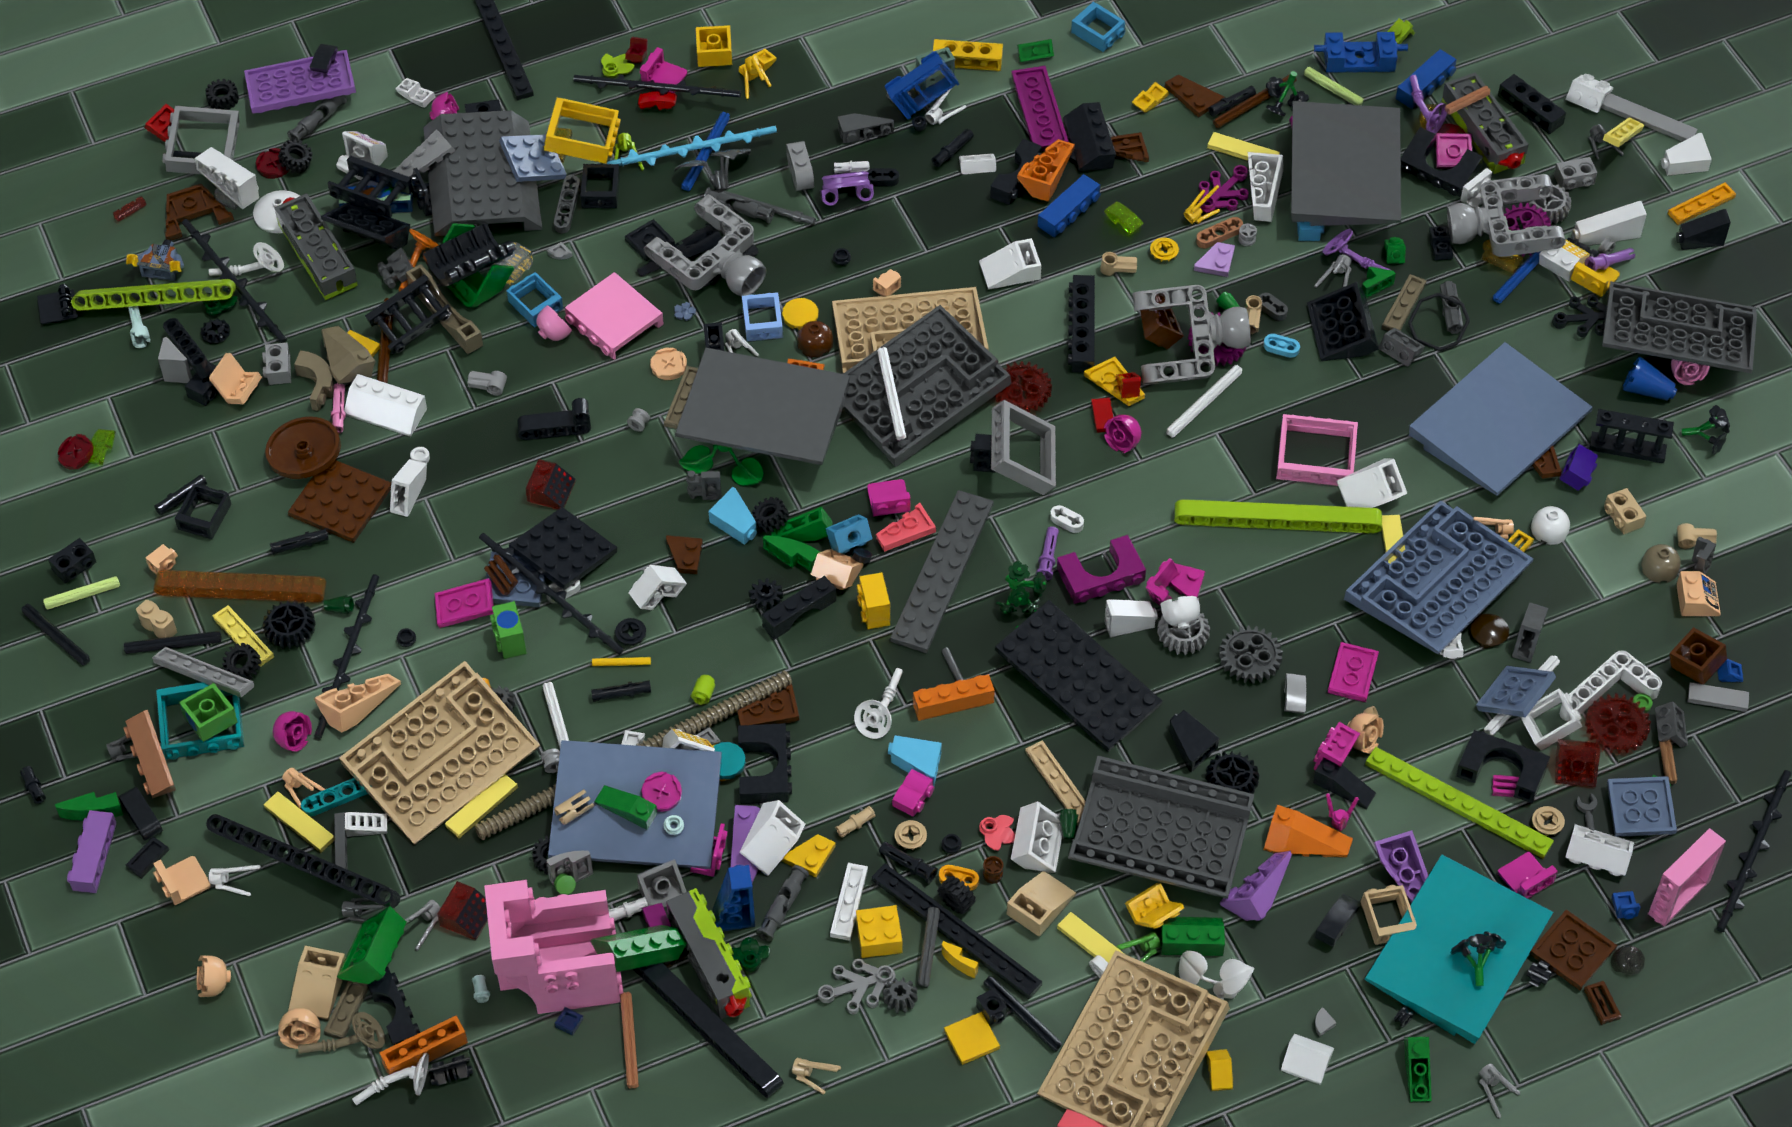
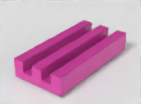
[1492,775,1519,797]

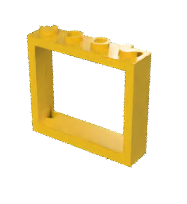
[544,97,621,164]

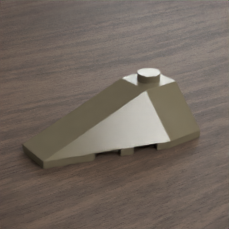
[321,326,375,384]

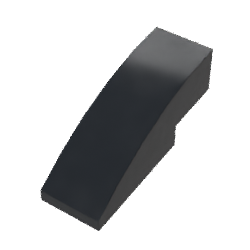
[1315,893,1361,947]

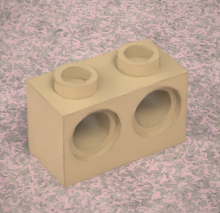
[1604,488,1647,535]

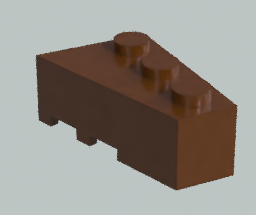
[1140,295,1183,349]

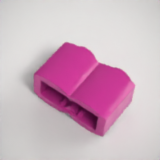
[892,769,935,817]

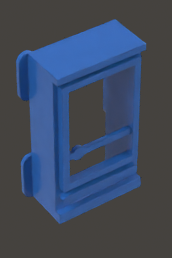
[885,51,959,119]

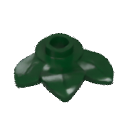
[203,288,238,315]
[732,937,770,972]

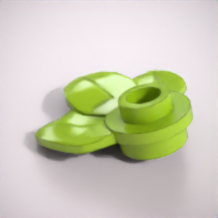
[601,54,635,78]

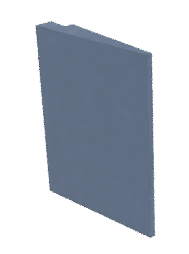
[1409,342,1593,496]
[1344,500,1533,654]
[548,740,722,869]

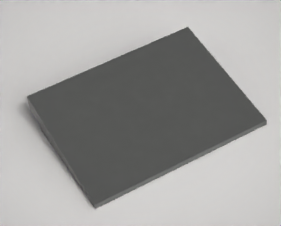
[1291,101,1401,226]
[1602,281,1757,374]
[843,305,1012,467]
[675,348,850,465]

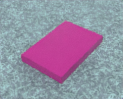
[435,578,494,628]
[1328,642,1379,702]

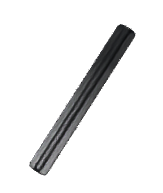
[21,604,90,665]
[124,631,222,654]
[984,976,1062,1051]

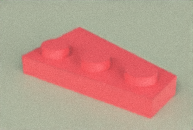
[876,503,936,552]

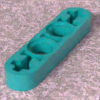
[301,778,372,817]

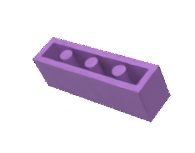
[67,810,117,893]

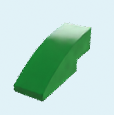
[763,535,820,572]
[55,792,123,821]

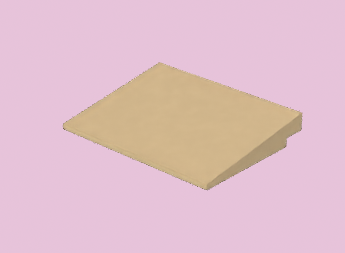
[832,287,989,374]
[339,661,540,845]
[1037,951,1230,1127]

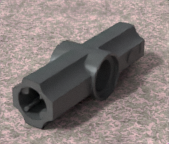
[1439,281,1463,334]

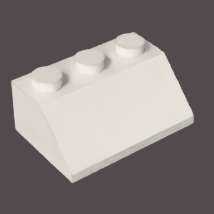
[1011,802,1063,873]
[1566,824,1634,876]

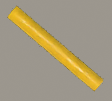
[592,657,651,666]

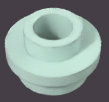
[664,815,684,835]

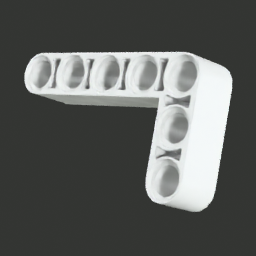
[1559,651,1662,722]

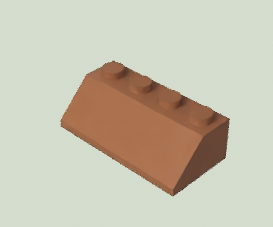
[123,710,176,798]

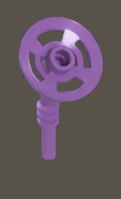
[1410,75,1447,134]
[1323,229,1390,270]

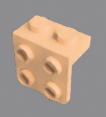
[209,353,262,404]
[153,856,211,905]

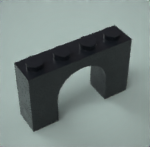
[1401,127,1483,197]
[738,724,792,804]
[1456,730,1550,804]

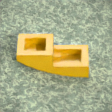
[738,49,777,81]
[1132,82,1169,113]
[942,941,978,979]

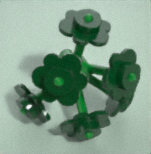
[996,561,1047,614]

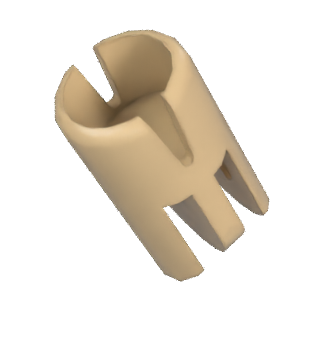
[554,789,595,825]

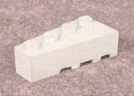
[195,147,259,209]
[1248,152,1283,222]

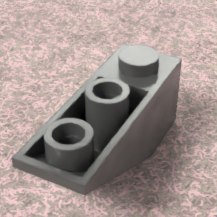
[838,113,894,144]

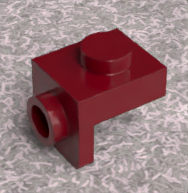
[625,37,648,63]

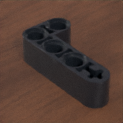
[517,398,591,440]

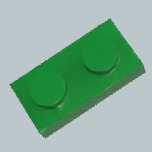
[1017,39,1054,62]

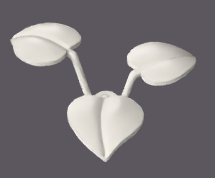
[1179,951,1254,1000]

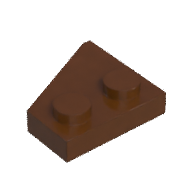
[1111,132,1149,162]
[666,535,703,574]

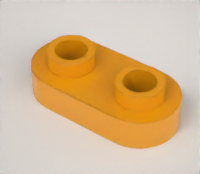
[939,865,979,891]

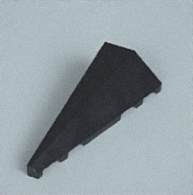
[636,222,722,276]

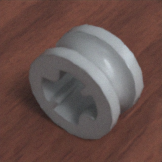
[1598,238,1616,255]

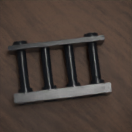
[327,155,413,218]
[365,274,452,355]
[1589,409,1674,464]

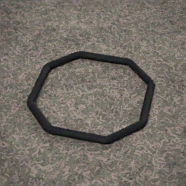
[1408,293,1470,351]

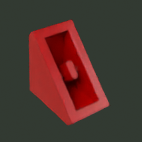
[1116,372,1141,399]

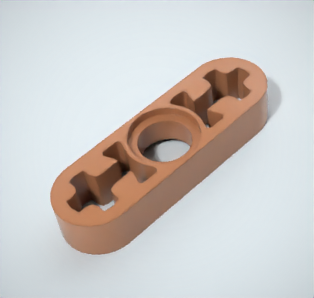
[1196,217,1243,249]

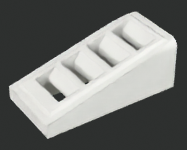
[345,812,387,837]

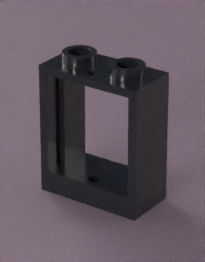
[580,164,620,208]
[175,484,231,539]

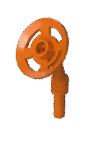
[399,229,438,291]

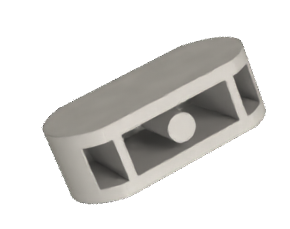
[786,141,814,191]

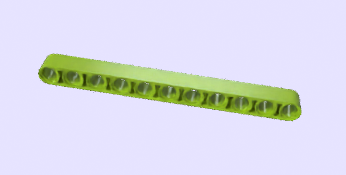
[1174,500,1382,533]

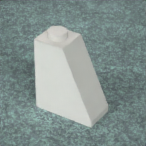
[1661,133,1712,176]
[390,459,427,517]
[1104,600,1158,637]

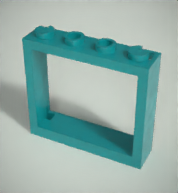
[156,682,245,760]

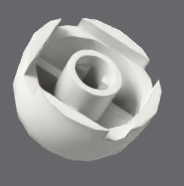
[1531,506,1570,545]
[1160,596,1200,629]

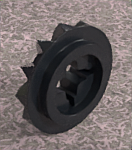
[200,317,230,343]
[615,618,646,646]

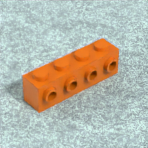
[913,674,995,721]
[380,1016,468,1075]

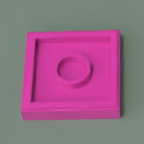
[1436,133,1472,169]

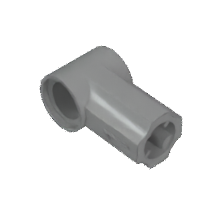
[468,371,507,396]

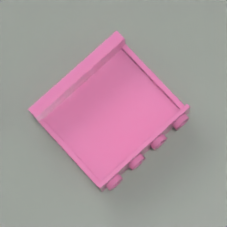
[565,272,663,360]

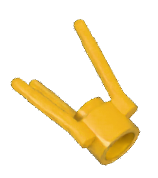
[743,56,771,99]
[1184,185,1220,224]

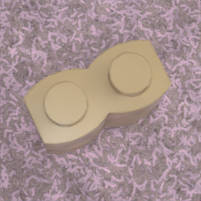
[136,600,177,638]

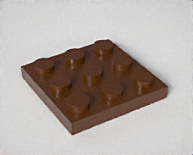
[1529,910,1617,991]

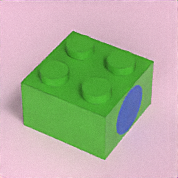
[490,601,527,659]
[179,683,238,742]

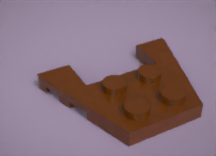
[165,184,234,241]

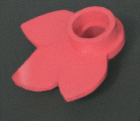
[979,815,1015,851]

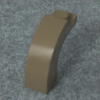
[294,350,334,411]

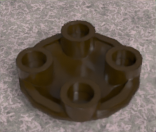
[1470,614,1509,648]

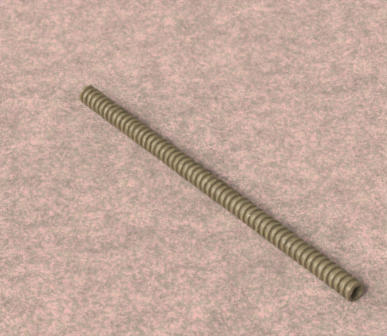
[475,670,792,840]

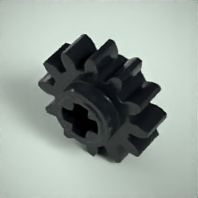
[749,578,783,611]

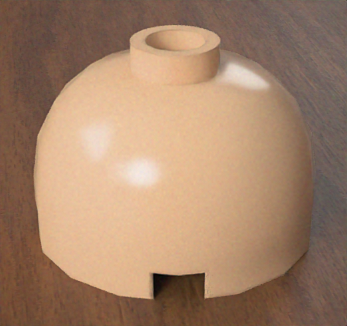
[1347,712,1384,753]
[196,955,231,997]
[278,1008,321,1049]

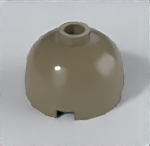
[1641,544,1680,583]

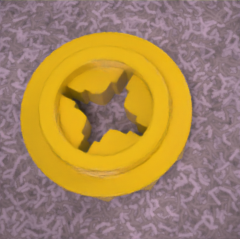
[1150,238,1179,262]

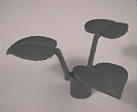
[674,149,751,189]

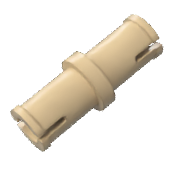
[835,806,876,838]

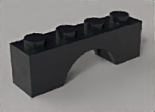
[990,139,1042,205]
[762,576,836,640]
[367,967,420,1046]

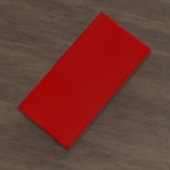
[1091,398,1113,433]

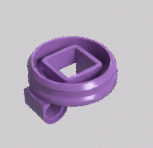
[820,171,874,206]

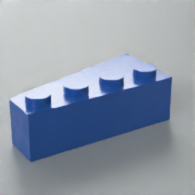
[712,865,755,931]

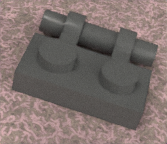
[377,248,414,289]
[686,471,722,500]

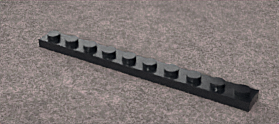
[474,0,534,101]
[872,863,1042,999]

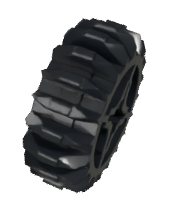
[262,600,316,649]
[1205,751,1260,794]

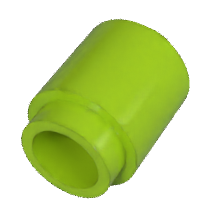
[691,675,715,705]

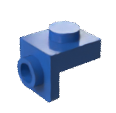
[1612,891,1641,919]

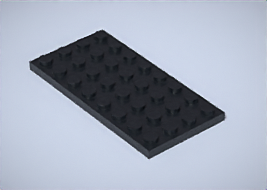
[995,600,1162,752]

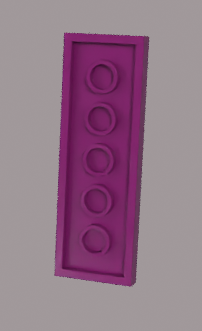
[1011,66,1069,151]

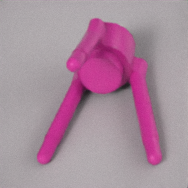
[1326,793,1359,831]

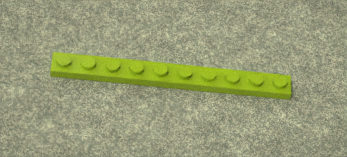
[1365,746,1554,859]

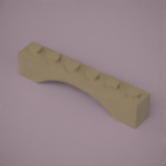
[406,264,483,354]

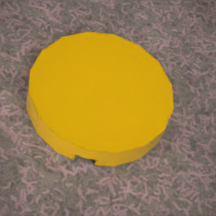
[782,298,818,330]

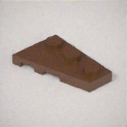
[1165,75,1224,118]

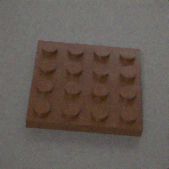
[288,460,391,543]

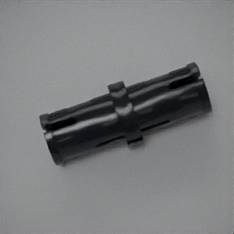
[20,766,46,804]

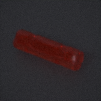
[113,196,146,221]

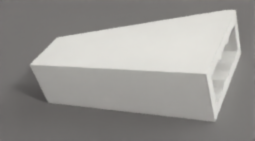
[1572,201,1647,246]

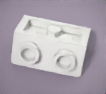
[1460,168,1492,209]

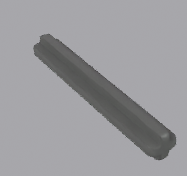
[917,907,940,987]

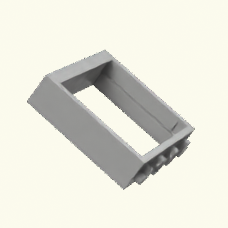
[163,106,240,174]
[991,400,1056,495]

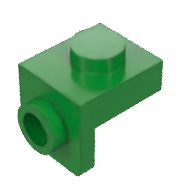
[1384,237,1406,264]

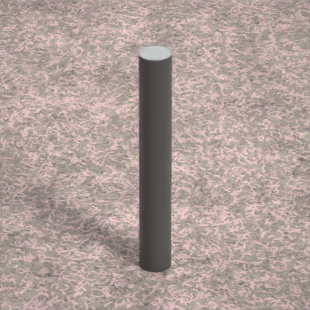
[942,647,964,681]

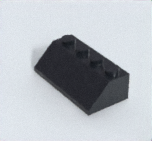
[1063,102,1116,171]

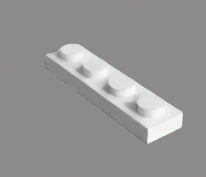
[830,863,868,941]

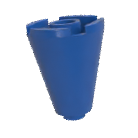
[1622,356,1677,401]

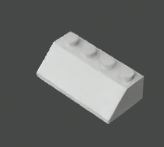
[344,374,427,437]

